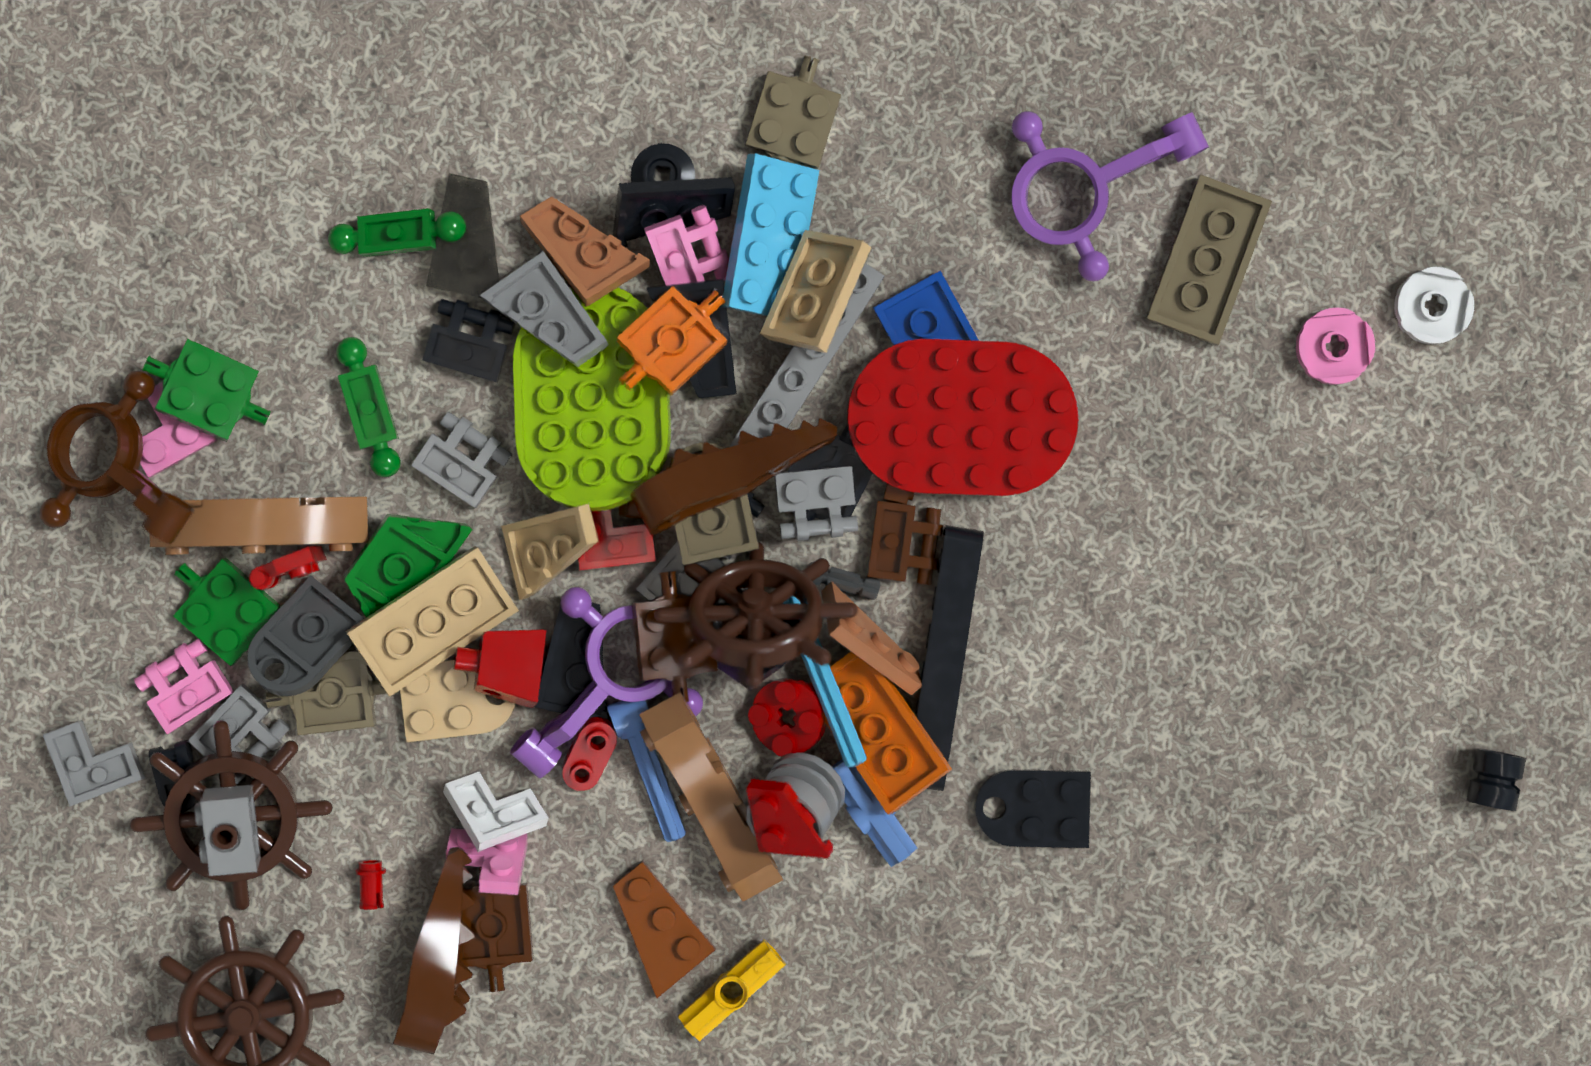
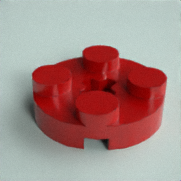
[748,678,826,757]

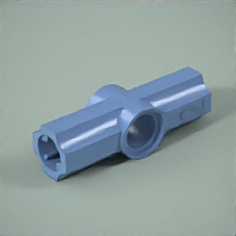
[832,759,918,867]

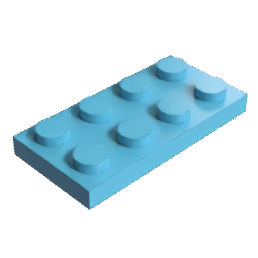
[721,153,820,317]

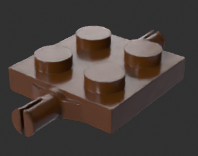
[631,571,718,702]
[460,867,534,992]

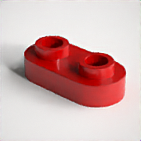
[562,717,617,791]

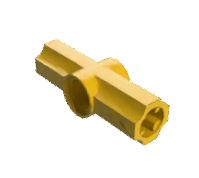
[678,939,786,1042]

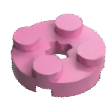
[1296,307,1375,385]

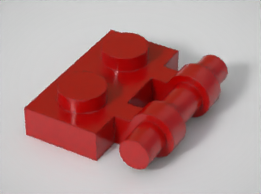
[249,546,327,590]

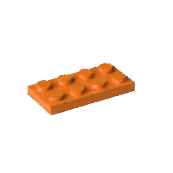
[809,651,952,814]

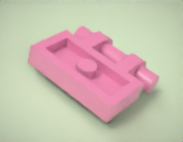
[644,205,729,285]
[134,639,234,734]

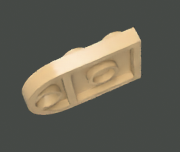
[400,659,516,742]

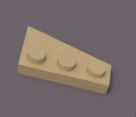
[501,504,598,600]

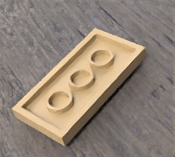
[345,546,519,697]

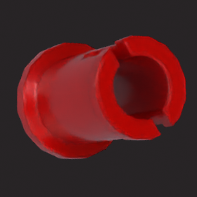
[355,860,386,910]

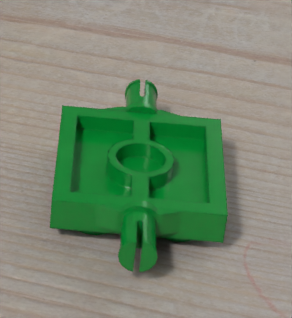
[142,338,271,442]
[173,558,282,666]

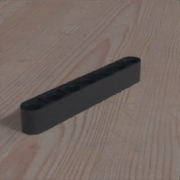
[915,525,984,791]

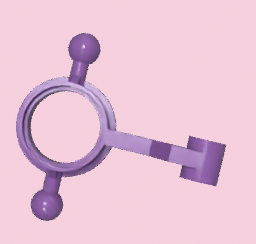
[1012,111,1209,282]
[510,587,703,778]

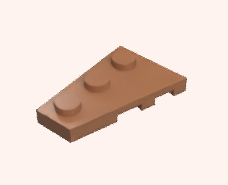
[520,196,650,306]
[821,581,922,696]

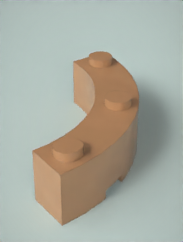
[150,497,368,555]
[639,692,783,902]

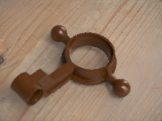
[39,370,194,544]

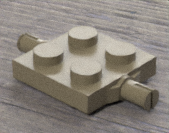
[745,55,841,169]
[266,651,398,736]

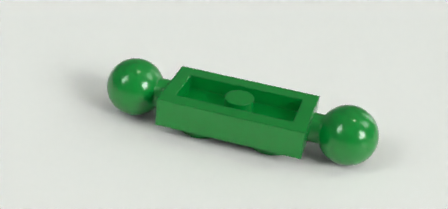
[328,208,466,257]
[336,337,401,478]

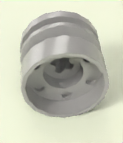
[747,752,845,857]

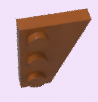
[613,861,716,998]

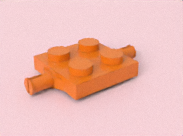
[617,286,728,396]

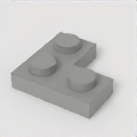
[43,720,145,806]

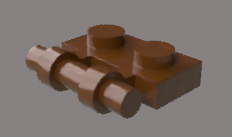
[867,501,943,585]

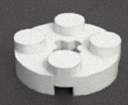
[1394,267,1474,344]

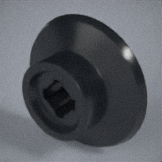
[631,143,695,182]

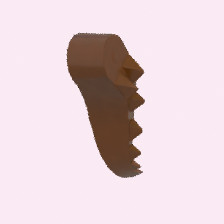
[631,418,837,535]
[393,847,475,1055]

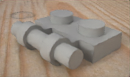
[411,412,512,508]
[774,466,858,541]
[188,684,290,784]

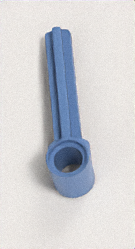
[607,700,686,842]

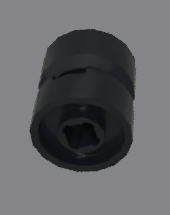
[1466,748,1526,811]

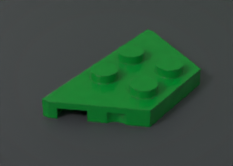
[343,514,473,617]

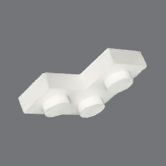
[443,772,548,852]

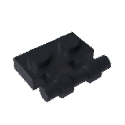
[422,299,515,383]

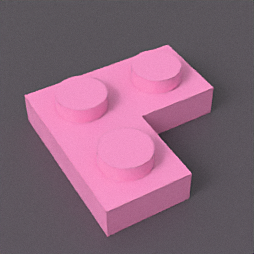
[140,382,217,478]
[446,828,527,895]

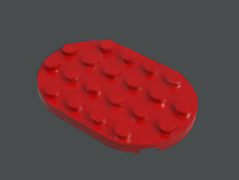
[847,339,1078,496]

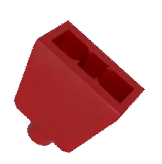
[454,629,546,708]

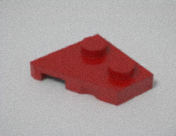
[746,779,834,859]

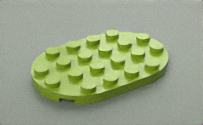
[513,287,671,511]

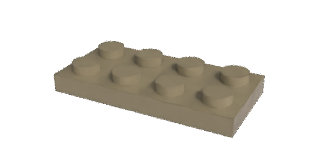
[1145,174,1272,346]

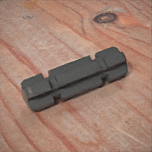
[809,562,881,600]

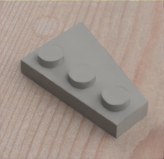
[480,251,609,367]

